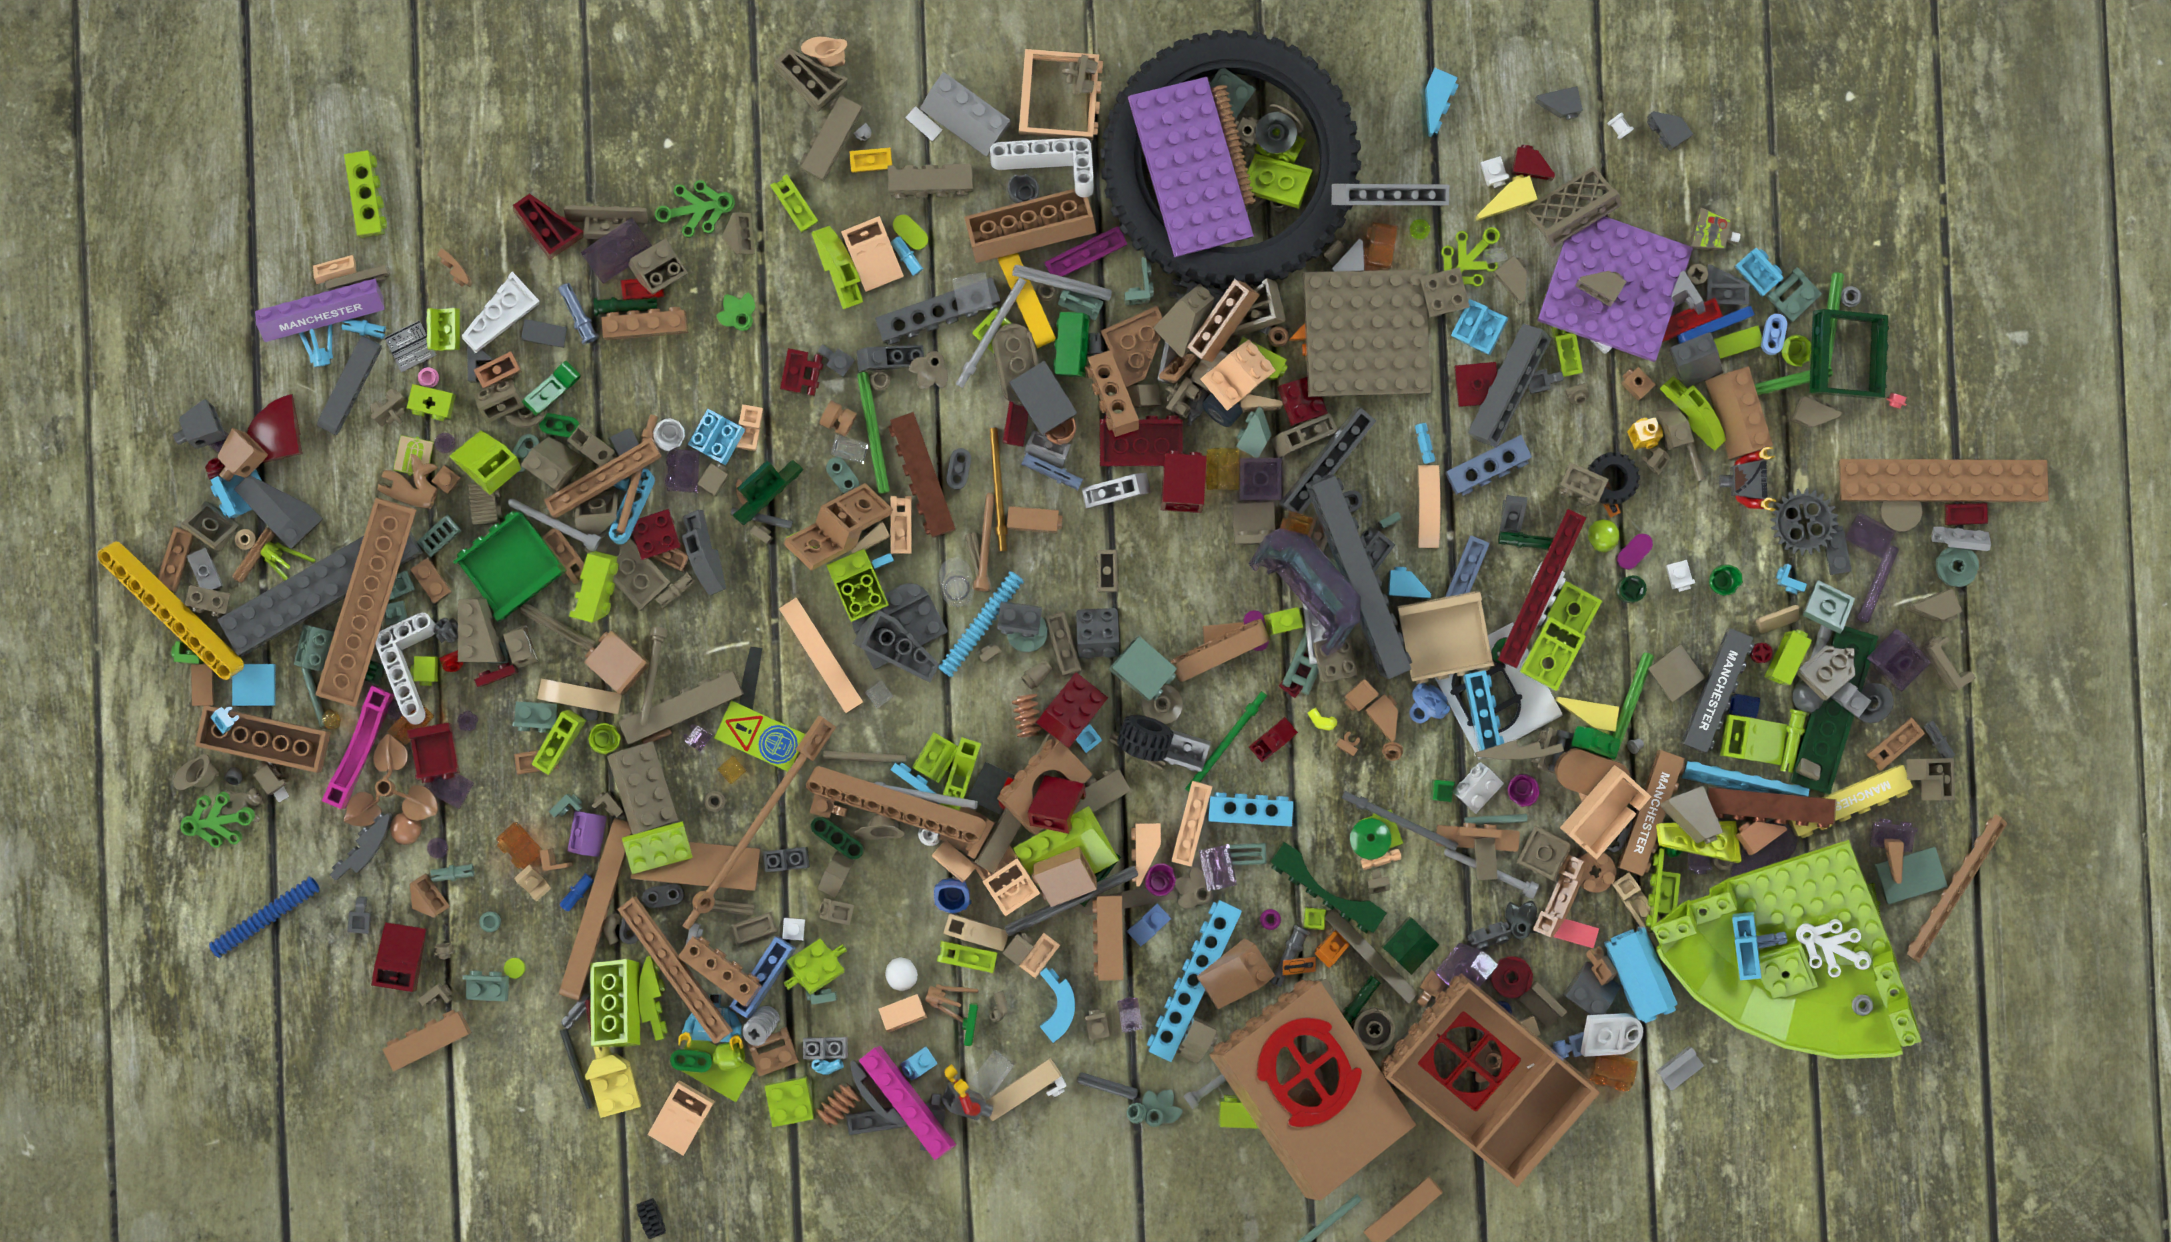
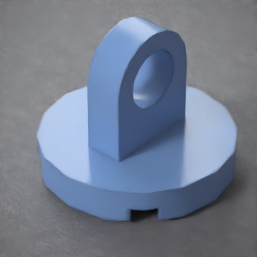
[1410,683,1450,723]

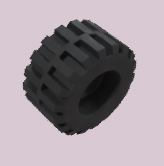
[1588,452,1640,505]
[1117,715,1174,761]

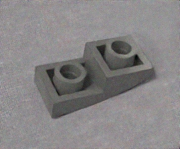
[763,847,810,872]

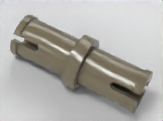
[655,572,695,609]

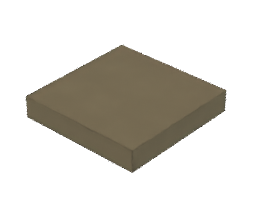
[1516,826,1573,881]

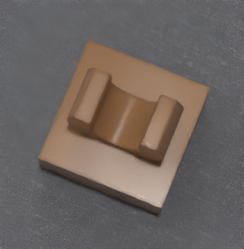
[1335,731,1360,756]

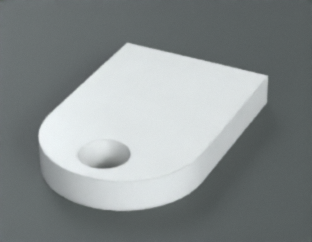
[1580,1013,1643,1057]

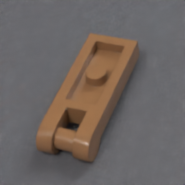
[542,528,584,585]
[1866,717,1925,770]

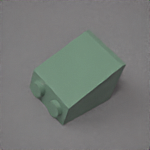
[1108,636,1177,701]

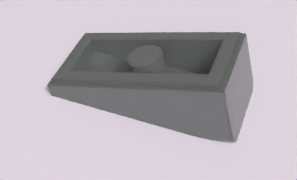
[521,319,567,348]

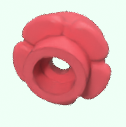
[1887,393,1907,409]

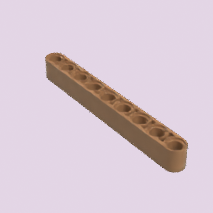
[806,766,986,844]
[559,818,632,1001]

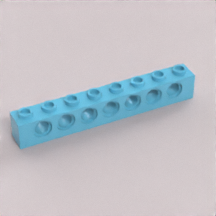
[1147,900,1242,1062]

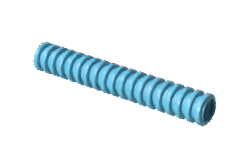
[938,571,1024,677]

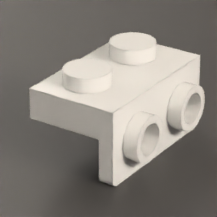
[1453,762,1504,814]

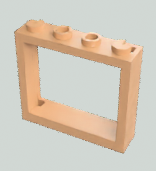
[1019,49,1103,140]

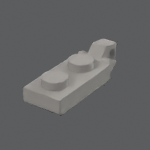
[1931,527,1991,551]

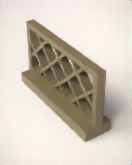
[1524,166,1622,248]

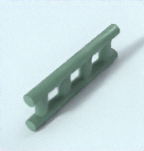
[1282,618,1341,695]

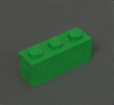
[1053,312,1090,377]

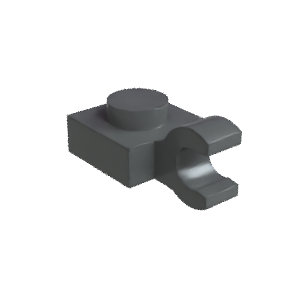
[818,344,855,377]
[1528,369,1564,394]
[348,896,372,934]

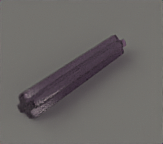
[1858,545,1899,623]

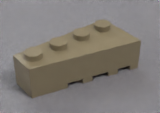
[888,164,973,200]

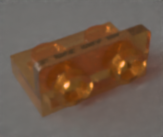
[1277,511,1314,550]
[387,704,434,745]
[1589,1055,1638,1091]

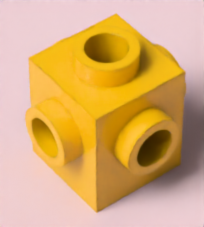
[1627,417,1663,450]

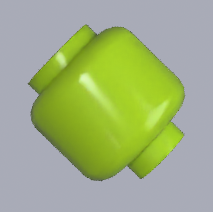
[713,1042,745,1070]

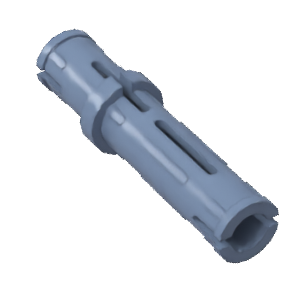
[1021,453,1083,491]

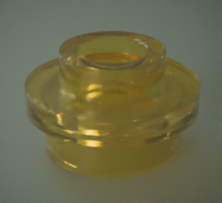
[322,709,341,729]

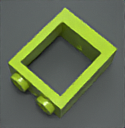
[1764,629,1812,686]

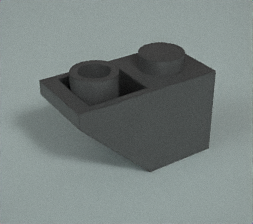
[1647,111,1693,151]

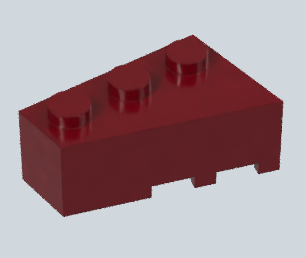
[513,193,584,260]

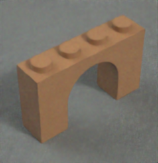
[997,738,1093,835]

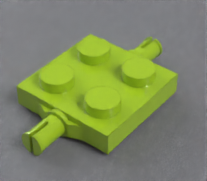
[784,938,847,995]

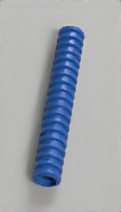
[209,876,320,958]

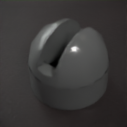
[224,767,243,785]

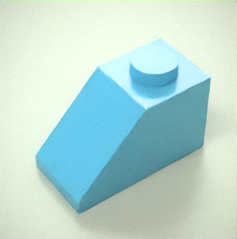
[1387,567,1431,599]

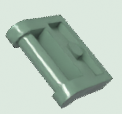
[1766,267,1822,323]

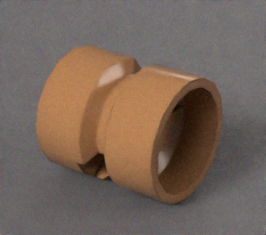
[819,400,857,437]

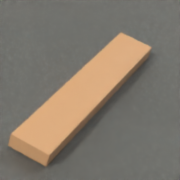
[779,598,863,713]

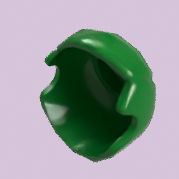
[1709,564,1743,596]

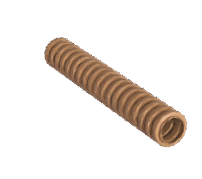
[1211,85,1256,206]

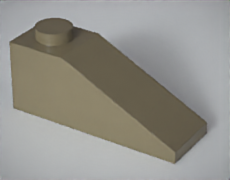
[1270,413,1338,458]

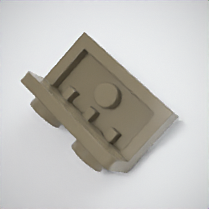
[185,585,233,617]

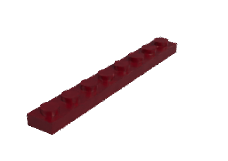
[1497,509,1587,669]

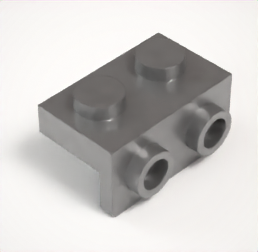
[1165,730,1211,771]

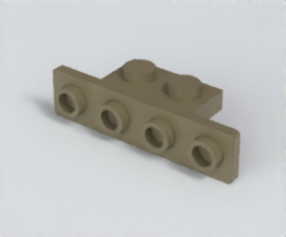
[564,205,648,240]

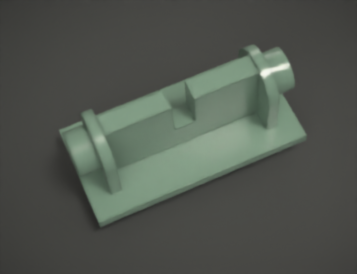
[1058,289,1103,321]

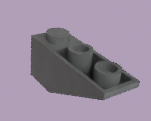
[857,345,924,371]

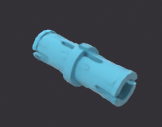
[342,319,386,339]

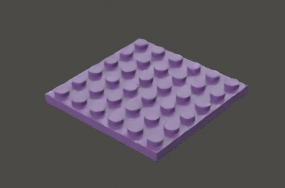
[1537,216,1693,362]

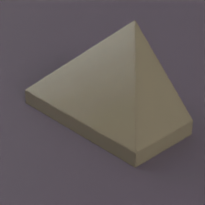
[722,212,755,255]

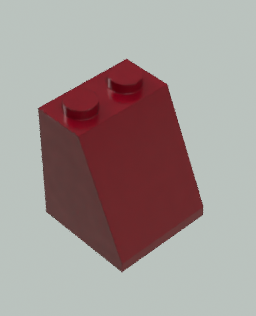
[1160,451,1207,513]

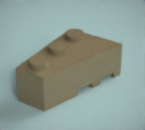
[774,48,848,112]
[1229,278,1286,339]
[1175,1016,1219,1064]

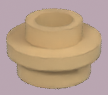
[235,529,256,550]

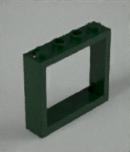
[1809,309,1889,399]

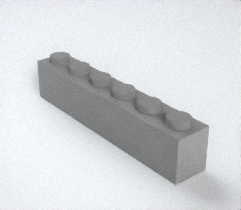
[1332,184,1449,205]

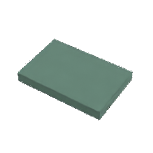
[1875,847,1948,904]

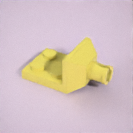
[585,1047,641,1118]

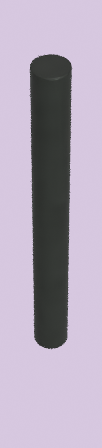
[560,1028,594,1109]

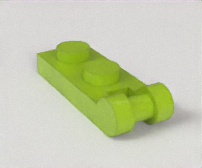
[770,174,819,233]
[937,941,998,973]

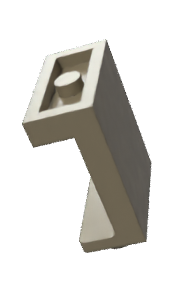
[1922,635,1976,690]

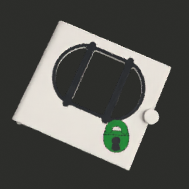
[1434,622,1563,760]

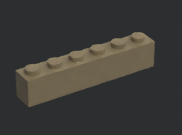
[619,670,744,745]

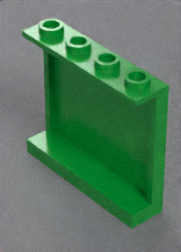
[453,511,567,621]

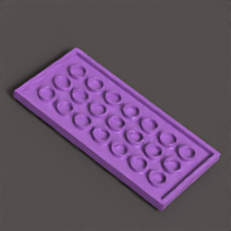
[1128,77,1253,257]

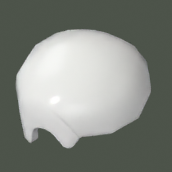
[653,418,685,451]
[885,957,918,991]

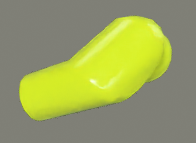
[1307,707,1337,731]

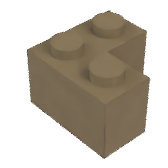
[1906,758,1955,800]

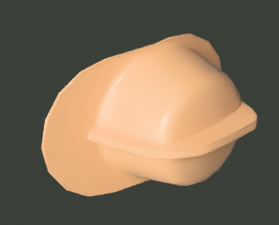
[801,37,847,67]

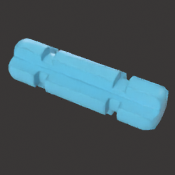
[1415,423,1435,464]

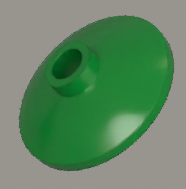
[1350,818,1392,860]

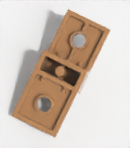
[784,483,893,571]

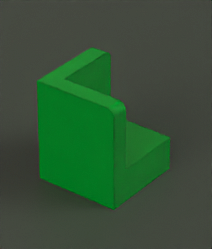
[1430,779,1455,802]

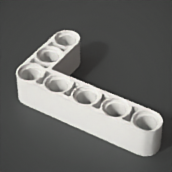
[990,138,1094,197]
[375,613,436,725]

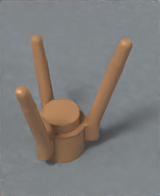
[925,984,979,1022]

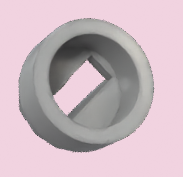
[853,123,872,141]

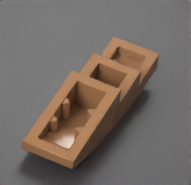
[1364,1176,1443,1242]

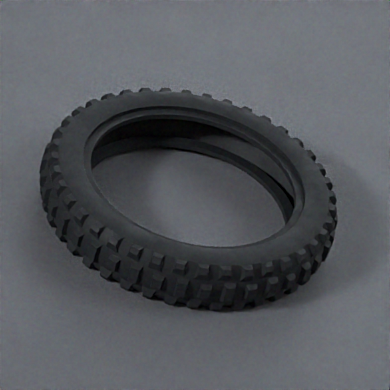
[1100,30,1361,290]

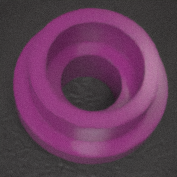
[1260,909,1281,930]

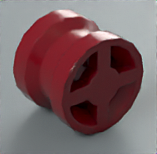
[1750,643,1773,663]

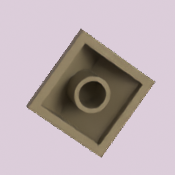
[181,501,239,551]

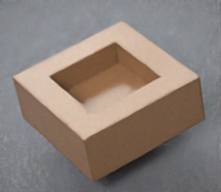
[432,465,462,494]

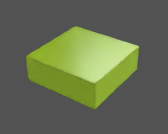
[1303,907,1326,930]

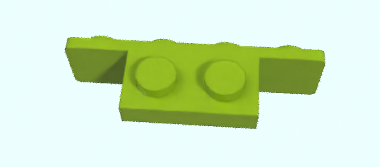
[1646,848,1681,933]

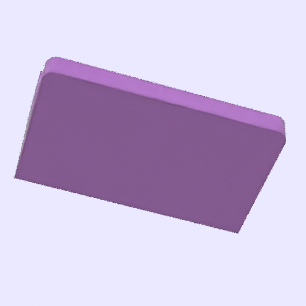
[567,811,607,857]

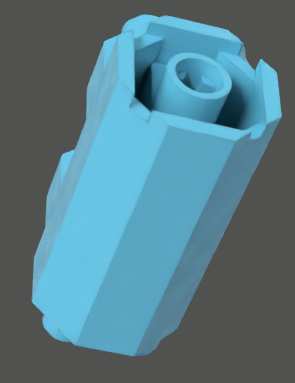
[1604,926,1677,1023]

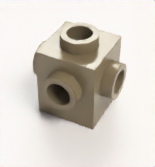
[1235,117,1258,148]

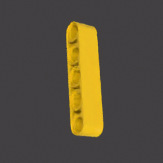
[997,253,1056,348]

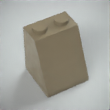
[1153,284,1214,358]
[520,435,585,491]

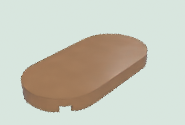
[1554,748,1631,796]

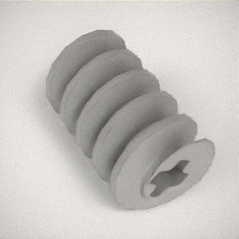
[743,1006,780,1046]

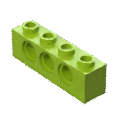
[344,150,387,238]

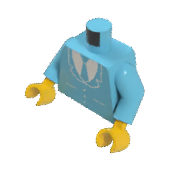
[678,994,743,1050]

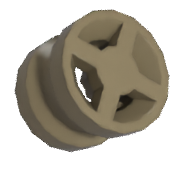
[1686,264,1708,286]

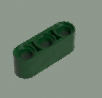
[811,817,864,859]

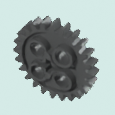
[1770,488,1839,556]

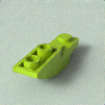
[811,226,863,309]
[1660,375,1726,451]
[639,955,668,1041]

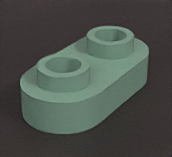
[512,434,540,473]
[826,457,860,494]

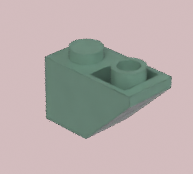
[1236,407,1271,459]

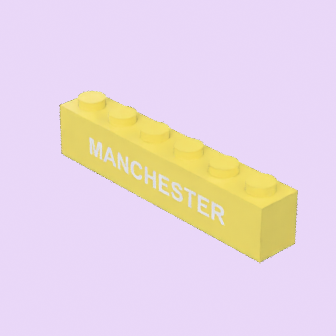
[1788,765,1913,838]

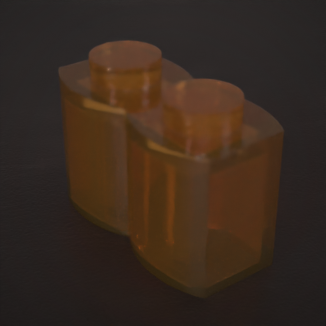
[1363,222,1398,269]
[496,822,542,870]

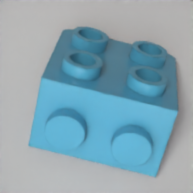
[210,469,262,518]

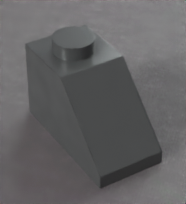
[1535,86,1583,120]

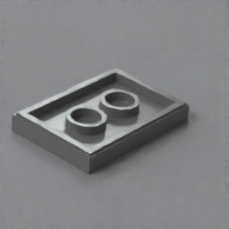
[1009,361,1077,435]

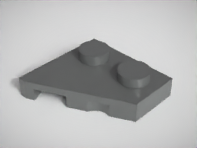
[1707,264,1749,305]

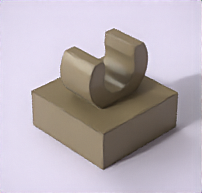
[1643,447,1671,475]
[1368,869,1390,894]

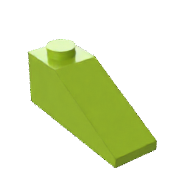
[531,709,587,775]

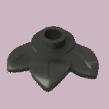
[1505,900,1538,939]

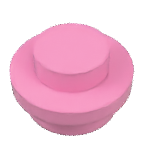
[418,367,439,388]

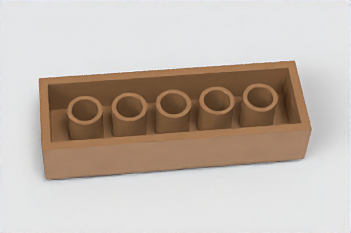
[964,189,1096,263]
[195,705,331,773]

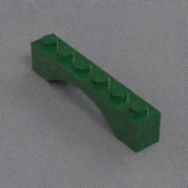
[1269,841,1387,934]

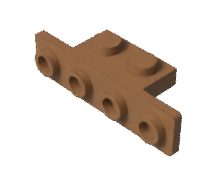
[1436,823,1520,851]

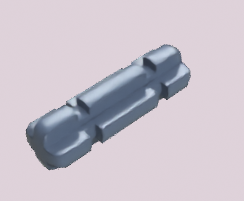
[1757,932,1787,948]

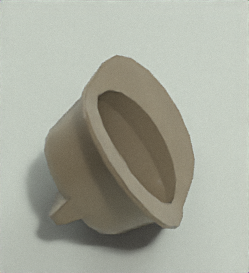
[173,754,219,791]
[855,814,904,840]

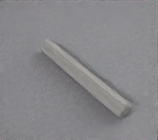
[1012,265,1112,301]

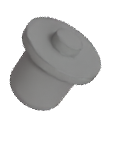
[1627,739,1644,754]

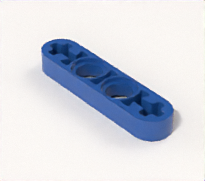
[1677,306,1755,344]

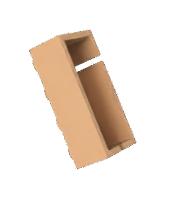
[1560,765,1651,860]

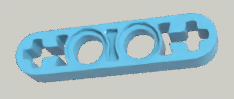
[609,469,655,545]

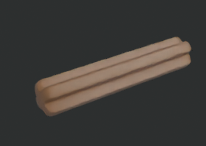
[232,528,276,583]

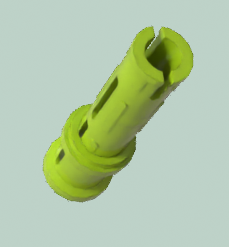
[1780,709,1809,773]

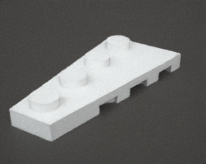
[462,272,539,353]

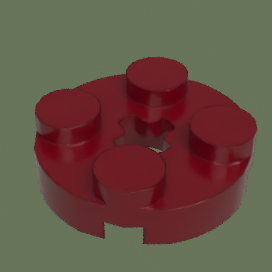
[1491,956,1533,998]

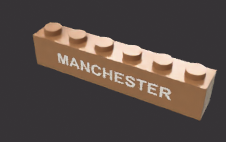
[1617,750,1686,876]

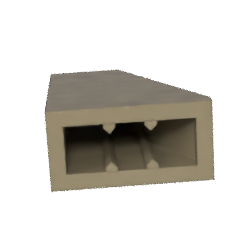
[1655,406,1694,451]
[1660,786,1723,844]

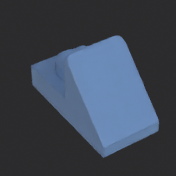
[1127,903,1171,947]

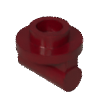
[205,458,225,480]

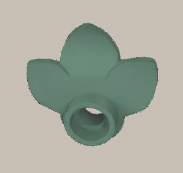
[1142,1089,1183,1127]

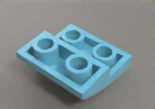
[688,409,746,465]

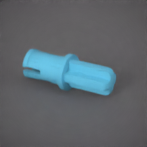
[891,236,924,276]

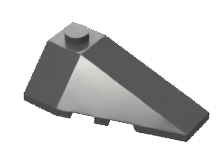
[234,475,323,549]
[853,610,939,683]

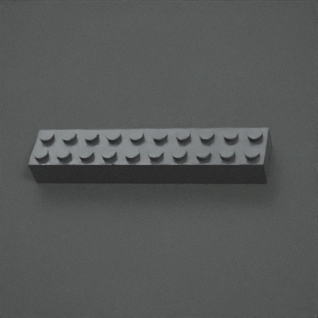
[1305,475,1412,679]
[217,531,423,656]

